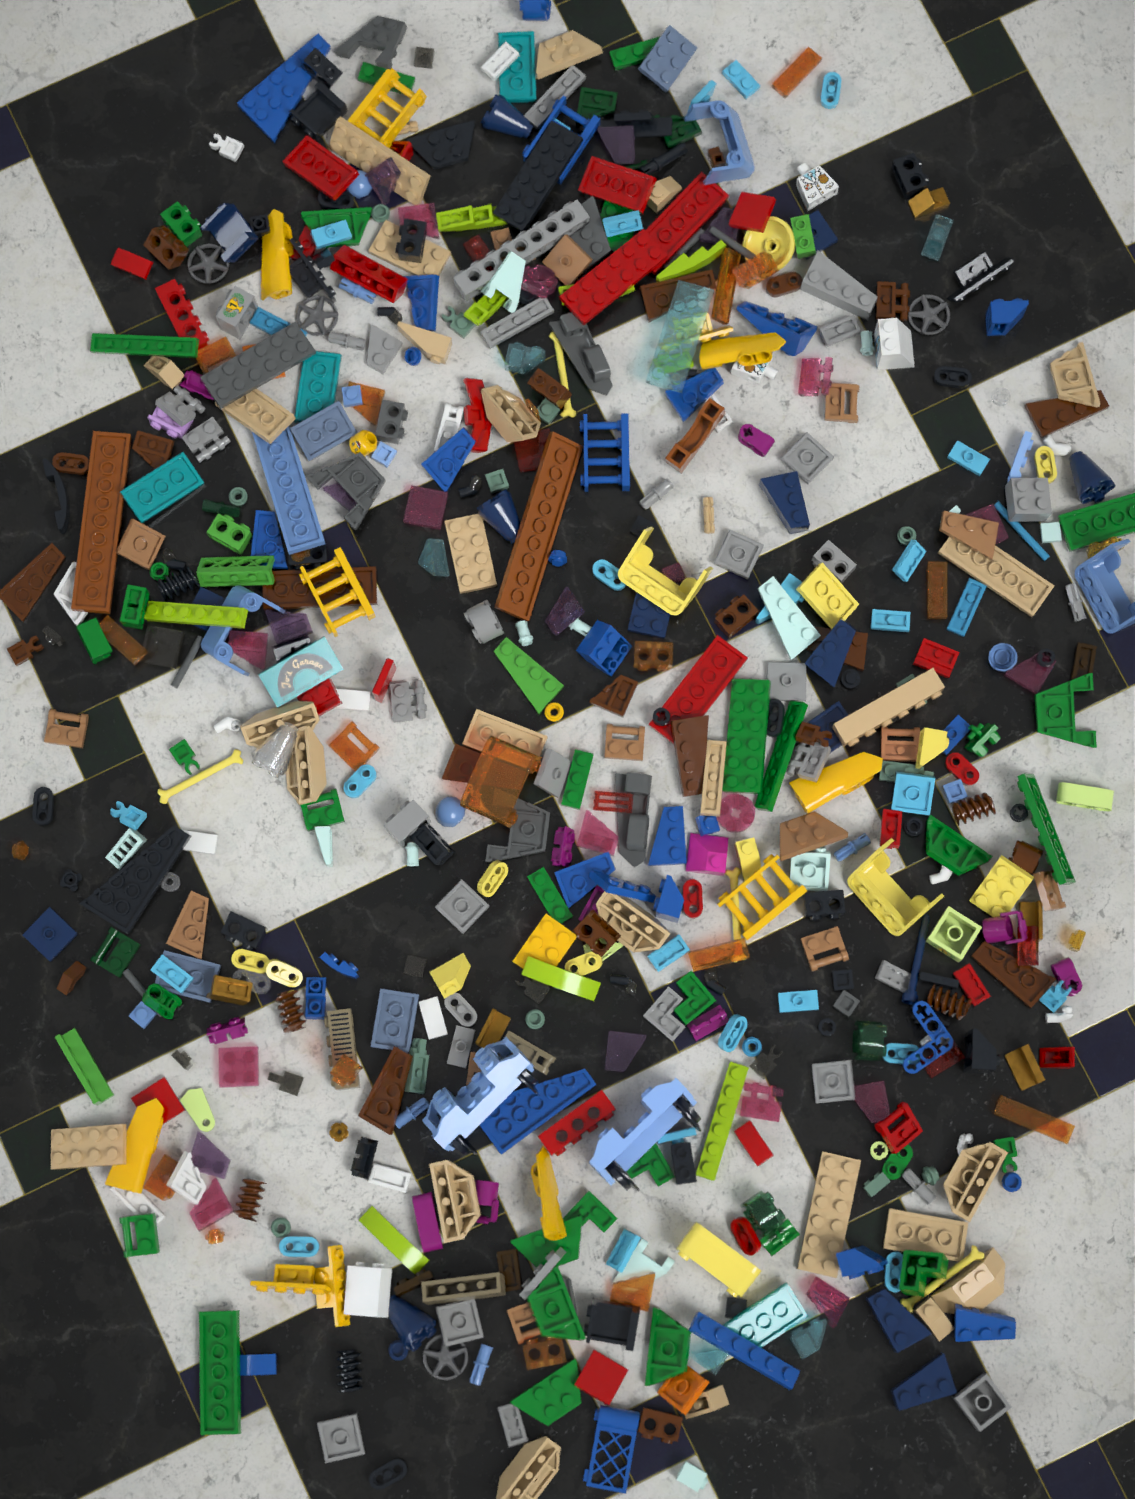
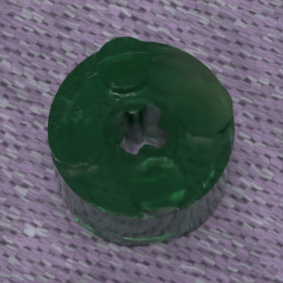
[852,1020,887,1061]
[740,1191,786,1238]

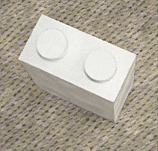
[344,1262,392,1317]

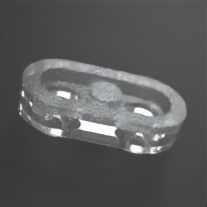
[232,969,271,994]

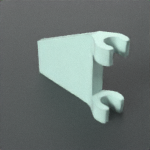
[481,251,526,313]
[612,1238,675,1295]

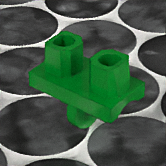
[964,723,1001,757]
[759,1219,800,1257]

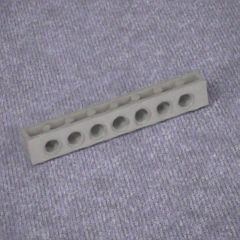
[453,200,590,302]

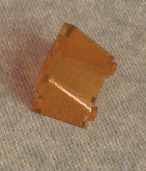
[460,736,542,828]

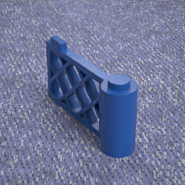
[583,1405,640,1494]

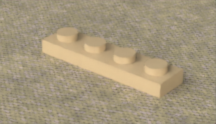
[700,740,727,817]

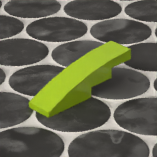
[436,204,507,232]
[656,240,726,282]

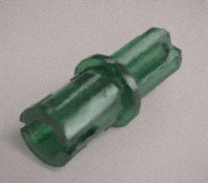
[202,499,241,517]

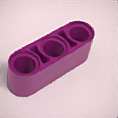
[412,1192,443,1253]

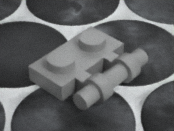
[156,386,205,427]
[182,416,230,463]
[390,680,427,723]
[786,742,831,783]

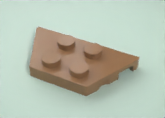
[780,811,848,861]

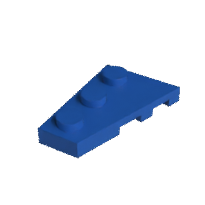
[404,274,439,331]
[665,368,724,422]
[421,427,476,493]
[251,510,288,570]
[648,806,687,866]
[554,852,616,909]
[589,870,656,903]
[954,1304,1016,1342]

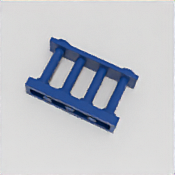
[522,95,600,185]
[580,413,630,492]

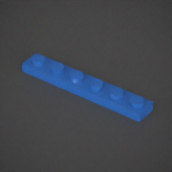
[688,1312,800,1390]

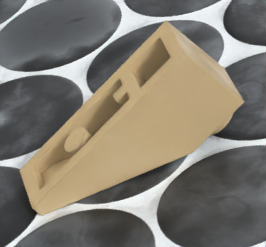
[397,321,452,364]

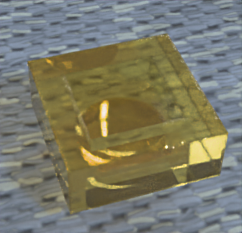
[1068,929,1086,952]

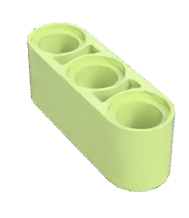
[1056,782,1114,811]

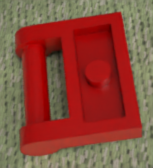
[875,1102,923,1154]

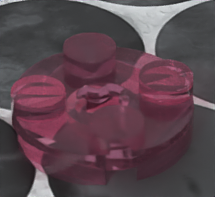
[521,265,558,298]
[717,794,755,833]

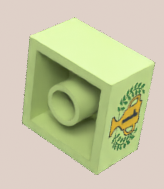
[926,906,982,963]

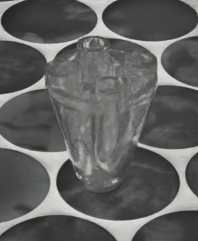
[252,722,298,778]

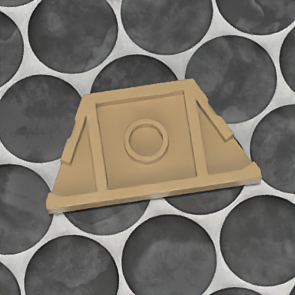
[536,30,603,79]
[1050,342,1100,407]

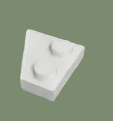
[166,1151,207,1205]

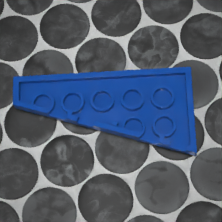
[237,33,331,143]
[480,1069,597,1155]

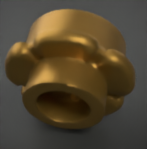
[329,1123,349,1142]

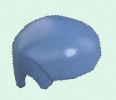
[345,170,373,199]
[988,643,1018,672]
[435,796,465,827]

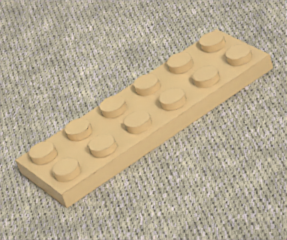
[328,117,431,207]
[938,537,1054,617]
[797,1151,861,1278]

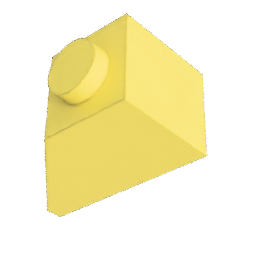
[915,728,949,769]
[734,837,763,881]
[430,953,471,999]

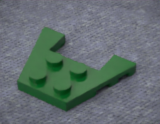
[1035,673,1097,748]

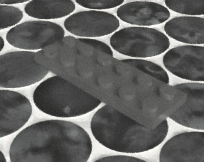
[200,321,316,409]

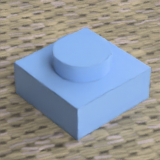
[371,442,397,468]

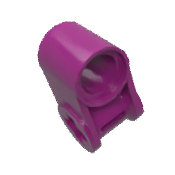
[738,424,775,457]
[1050,957,1083,997]

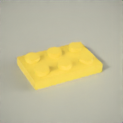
[796,563,859,629]
[969,855,1034,917]

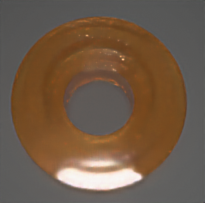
[12,841,29,860]
[205,1229,225,1244]

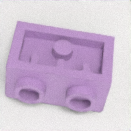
[147,407,193,439]

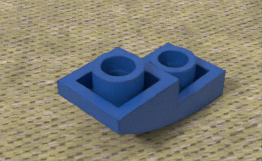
[320,952,359,979]
[305,977,326,1020]
[240,1353,277,1376]

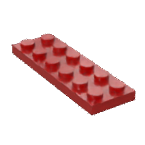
[645,172,729,275]
[559,229,668,325]
[648,635,748,744]

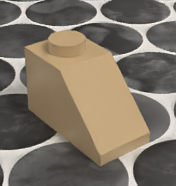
[647,176,683,214]
[143,356,184,389]
[913,1297,954,1342]
[685,1385,729,1419]

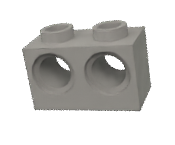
[812,540,857,584]

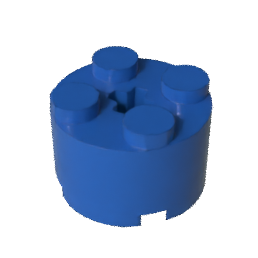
[520,0,551,21]

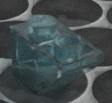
[921,214,954,261]
[504,343,546,374]
[789,1317,827,1359]

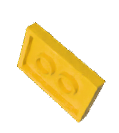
[513,913,577,984]

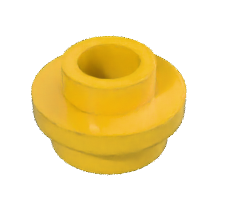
[545,702,564,722]

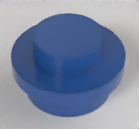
[405,347,422,366]
[548,550,567,566]
[1002,1172,1022,1192]

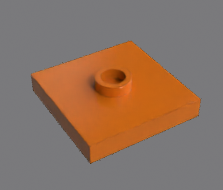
[657,1366,709,1416]

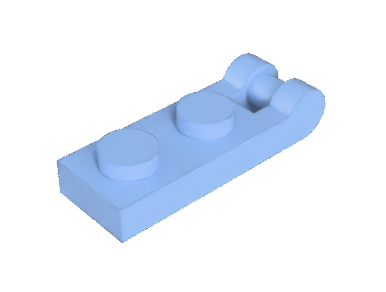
[1007,431,1034,482]

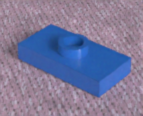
[942,715,970,756]

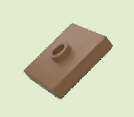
[542,234,593,286]
[115,519,165,570]

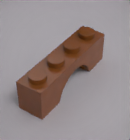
[665,398,726,474]

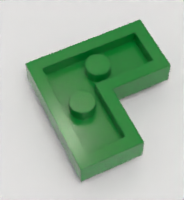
[674,971,716,1026]
[627,1143,675,1187]
[563,1191,618,1233]

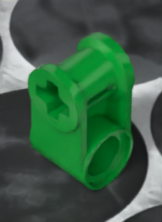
[142,984,182,1019]

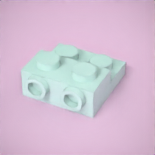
[790,847,831,891]

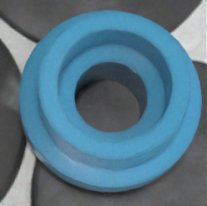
[742,1037,762,1057]

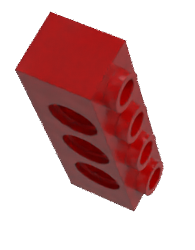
[330,245,408,303]
[155,279,210,353]
[538,1090,616,1157]

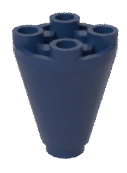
[481,94,533,139]
[1069,451,1116,504]
[477,489,521,544]
[388,1295,436,1352]

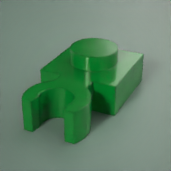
[169,739,200,775]
[993,1137,1018,1173]

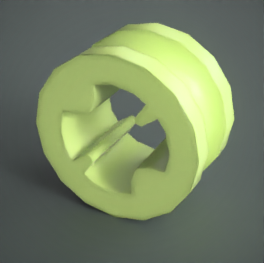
[870,1141,888,1160]

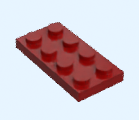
[282,135,359,201]
[578,156,657,214]

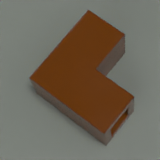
[707,146,725,168]
[57,961,86,996]

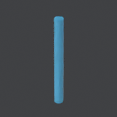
[993,501,1050,561]

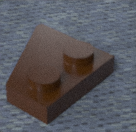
[132,430,175,469]
[589,675,638,718]

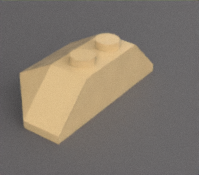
[481,385,541,442]
[240,701,320,752]
[284,726,327,805]
[596,891,671,952]
[943,1142,1008,1222]
[429,1160,481,1243]
[931,1247,1005,1314]
[496,1436,561,1499]

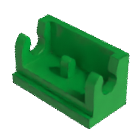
[77,618,112,664]

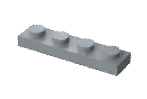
[524,65,586,130]
[480,295,554,349]

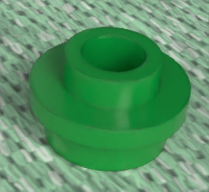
[150,562,169,581]

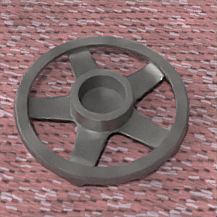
[188,244,229,284]
[908,295,950,335]
[297,296,338,336]
[423,1335,468,1380]

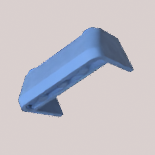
[684,100,755,185]
[1075,539,1135,634]
[201,585,285,676]

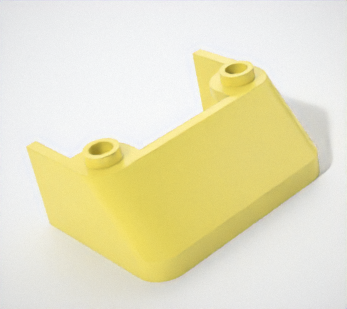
[618,527,714,615]
[847,838,944,936]
[676,1222,761,1298]

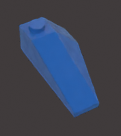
[737,301,817,356]

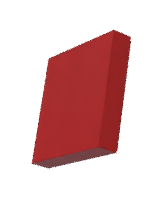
[729,192,776,233]
[372,658,396,703]
[131,1077,186,1125]
[574,1350,628,1406]

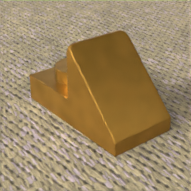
[908,187,950,218]

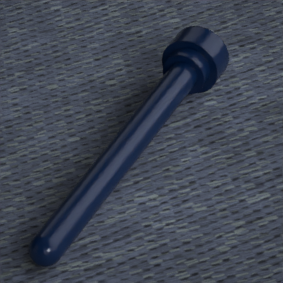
[901,914,930,1005]

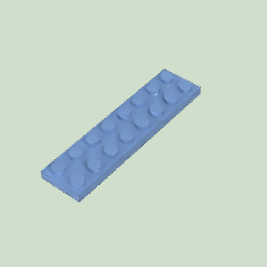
[252,426,325,555]

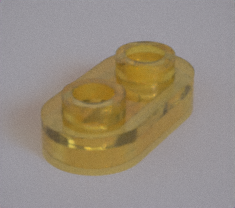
[1086,537,1124,559]

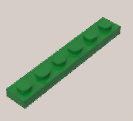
[90,333,199,358]
[754,701,808,812]

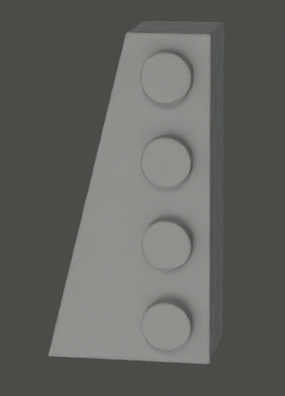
[800,251,877,321]

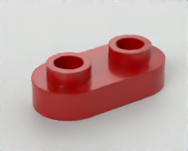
[945,753,979,786]
[683,879,703,919]
[730,1216,761,1256]

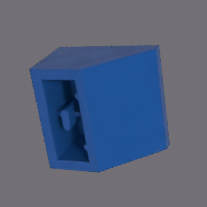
[985,298,1029,336]
[576,620,632,676]
[653,875,684,923]
[836,1245,888,1279]

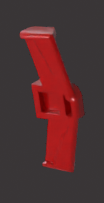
[463,378,492,453]

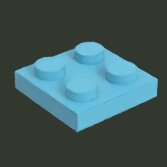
[891,772,935,815]

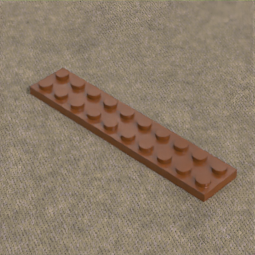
[71,431,131,614]
[494,432,583,621]

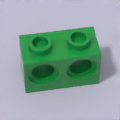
[160,201,202,247]
[120,585,150,629]

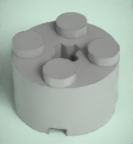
[464,600,504,644]

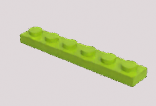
[144,601,248,628]
[696,1062,749,1181]

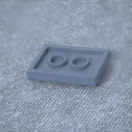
[638,25,697,92]
[290,401,357,462]
[155,950,221,1003]
[371,989,419,1053]

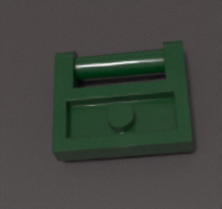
[90,927,141,978]

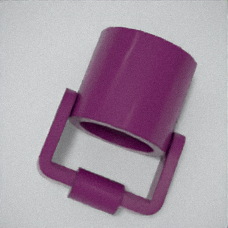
[983,910,1027,944]
[474,1180,499,1224]

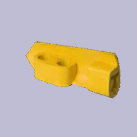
[261,209,293,300]
[699,332,786,370]
[789,752,883,814]
[105,1098,164,1194]
[531,1146,567,1241]

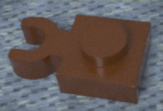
[7,636,44,666]
[796,722,832,747]

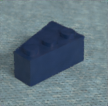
[759,471,810,534]
[804,617,856,687]
[865,1289,932,1353]
[891,1353,957,1411]

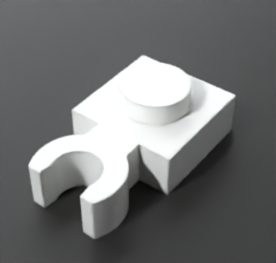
[209,134,244,162]

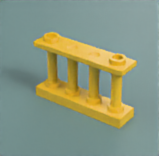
[348,68,427,149]
[299,547,376,637]
[717,854,807,940]

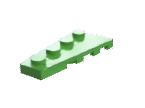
[494,637,564,715]

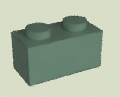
[863,1172,891,1198]

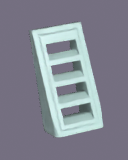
[315,826,333,867]
[105,828,147,870]

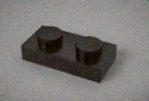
[1071,642,1097,680]
[496,1249,523,1291]
[394,1269,435,1297]

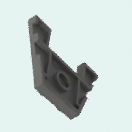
[335,16,407,69]
[535,196,612,274]
[306,452,386,531]
[485,788,550,863]

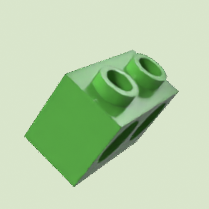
[790,214,816,259]
[207,513,253,555]

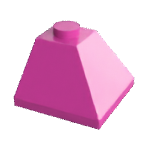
[686,833,729,876]

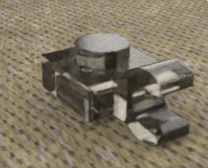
[267,1071,304,1097]

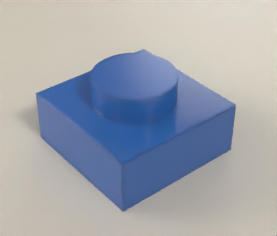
[695,815,721,836]

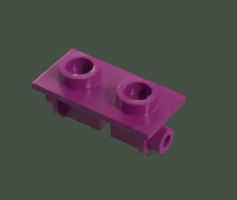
[180,370,214,400]
[551,826,575,868]
[687,1005,729,1041]
[207,1017,248,1044]

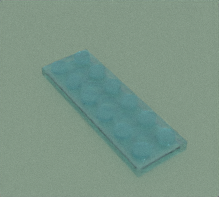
[646,280,714,393]

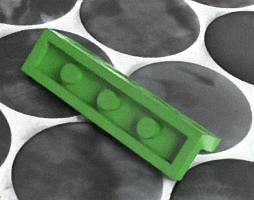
[196,556,275,587]
[55,1028,114,1105]

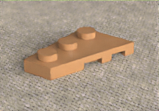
[939,511,999,561]
[166,891,209,960]

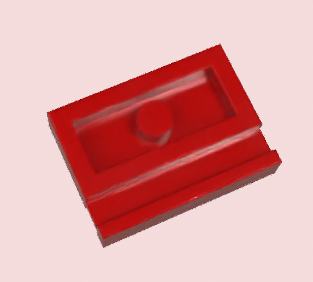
[913,638,960,679]
[297,678,342,716]

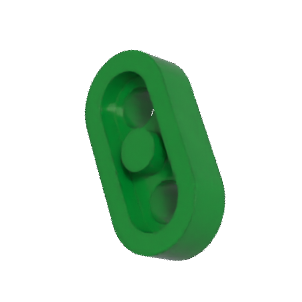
[882,1144,913,1180]

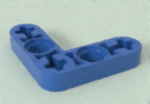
[903,1000,953,1074]

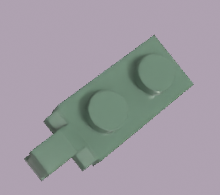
[879,761,934,783]
[405,1038,429,1094]

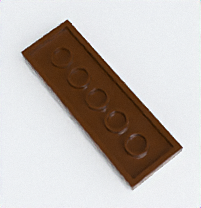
[263,566,377,610]

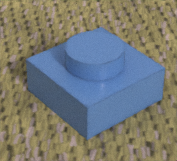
[341,385,363,408]
[942,779,968,804]
[129,1001,157,1029]

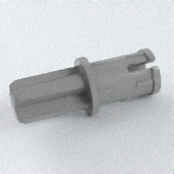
[328,332,366,351]
[639,478,674,509]
[1066,583,1086,622]
[902,1169,937,1205]

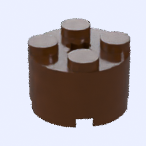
[1008,841,1044,876]

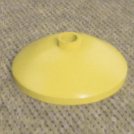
[743,216,795,273]

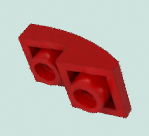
[110,248,153,279]
[734,1120,774,1166]

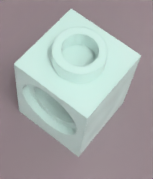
[676,1460,709,1492]

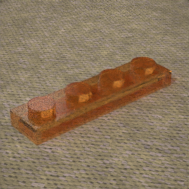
[711,248,741,325]
[993,1095,1075,1144]

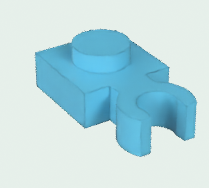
[110,801,147,831]
[1039,980,1072,1013]

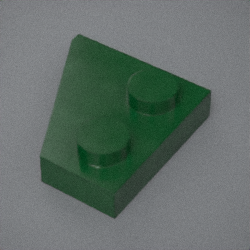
[654,115,702,149]

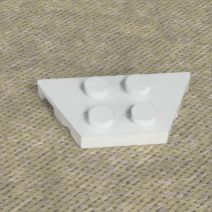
[54,562,88,626]

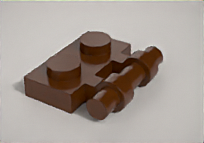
[876,281,910,321]

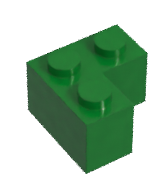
[899,1250,949,1297]

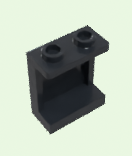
[289,81,348,141]
[909,972,959,1029]
[584,1298,640,1351]

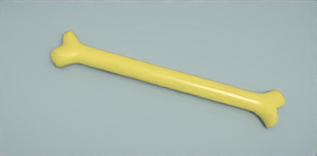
[549,332,577,418]
[157,749,243,804]
[725,867,748,962]
[900,1245,984,1313]

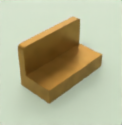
[1019,900,1043,942]
[206,975,253,1005]
[475,1008,511,1048]
[1005,1044,1045,1090]

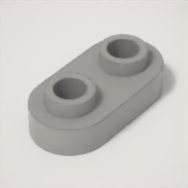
[444,993,477,1027]

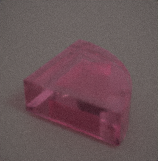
[661,562,686,582]

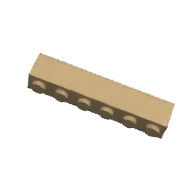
[832,668,945,747]

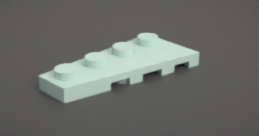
[758,577,821,660]

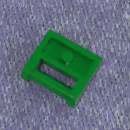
[301,788,345,831]
[119,1213,160,1257]

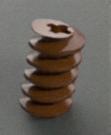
[952,792,996,826]
[927,984,972,1020]
[275,990,307,1033]
[233,1178,267,1222]

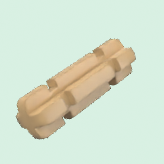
[383,121,419,136]
[703,497,715,534]

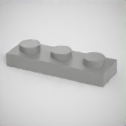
[519,1247,566,1300]

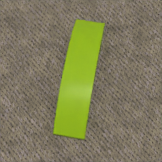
[463,289,508,326]
[522,956,601,1001]
[359,1206,429,1274]

